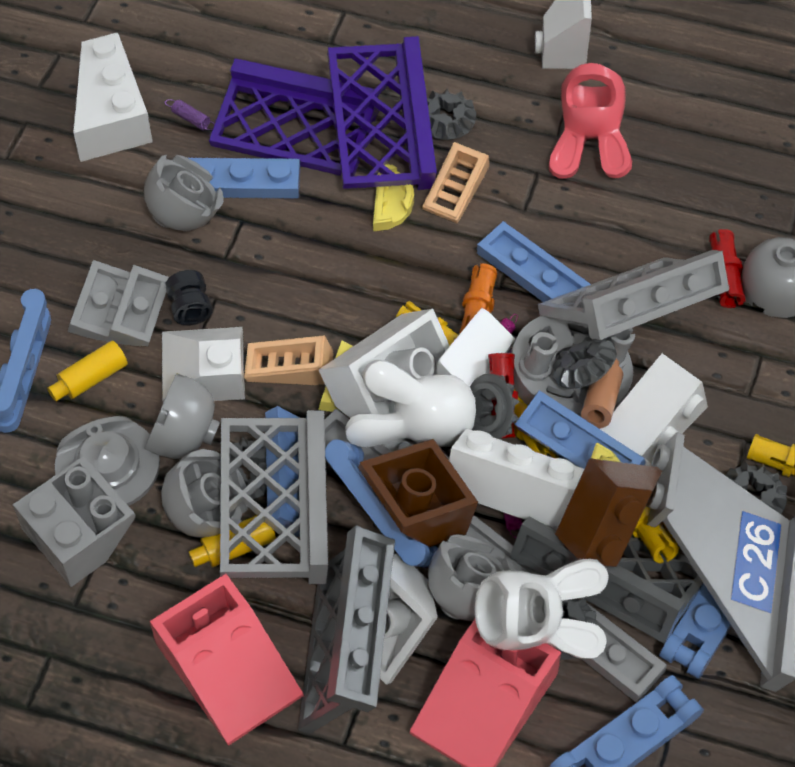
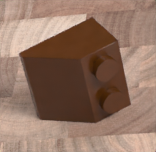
[358,439,478,547]
[555,458,662,567]

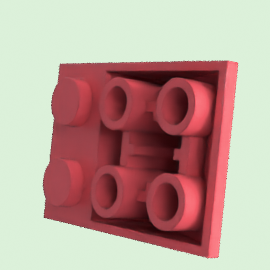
[150,574,304,746]
[409,619,561,767]

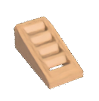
[422,142,489,224]
[244,335,333,385]

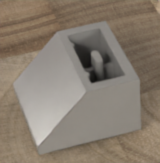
[13,456,136,587]

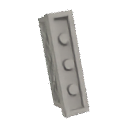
[538,250,729,340]
[220,411,328,584]

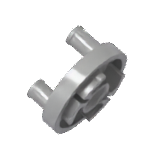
[511,316,635,417]

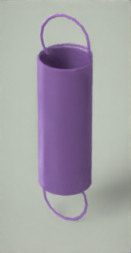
[165,100,215,130]

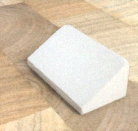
[437,308,516,387]

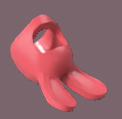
[549,63,632,179]

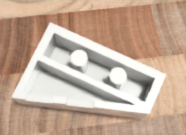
[73,32,153,162]
[600,353,708,466]

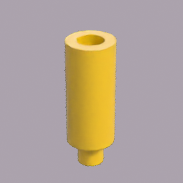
[47,340,128,401]
[188,515,276,568]

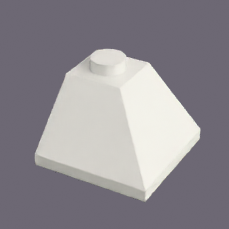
[535,0,592,69]
[162,327,245,403]
[380,554,438,685]

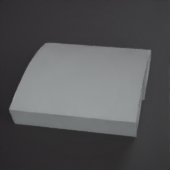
[68,260,169,346]

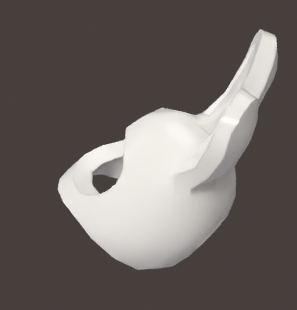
[345,360,476,448]
[474,559,609,659]

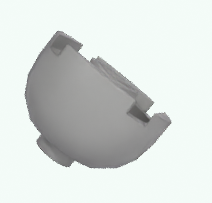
[144,155,224,232]
[740,237,795,318]
[145,373,220,459]
[161,449,248,538]
[428,534,516,621]

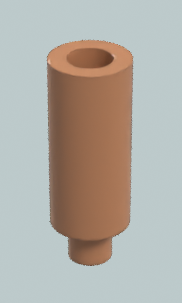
[581,359,623,428]

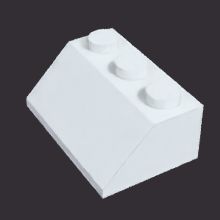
[319,309,450,418]
[449,428,584,531]

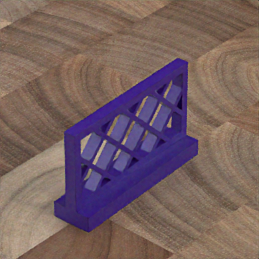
[327,36,437,190]
[209,58,379,177]

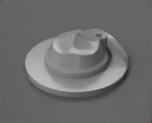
[55,416,160,506]

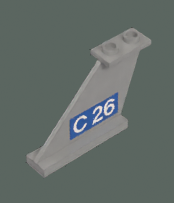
[646,432,795,692]

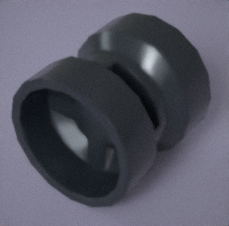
[165,270,213,326]

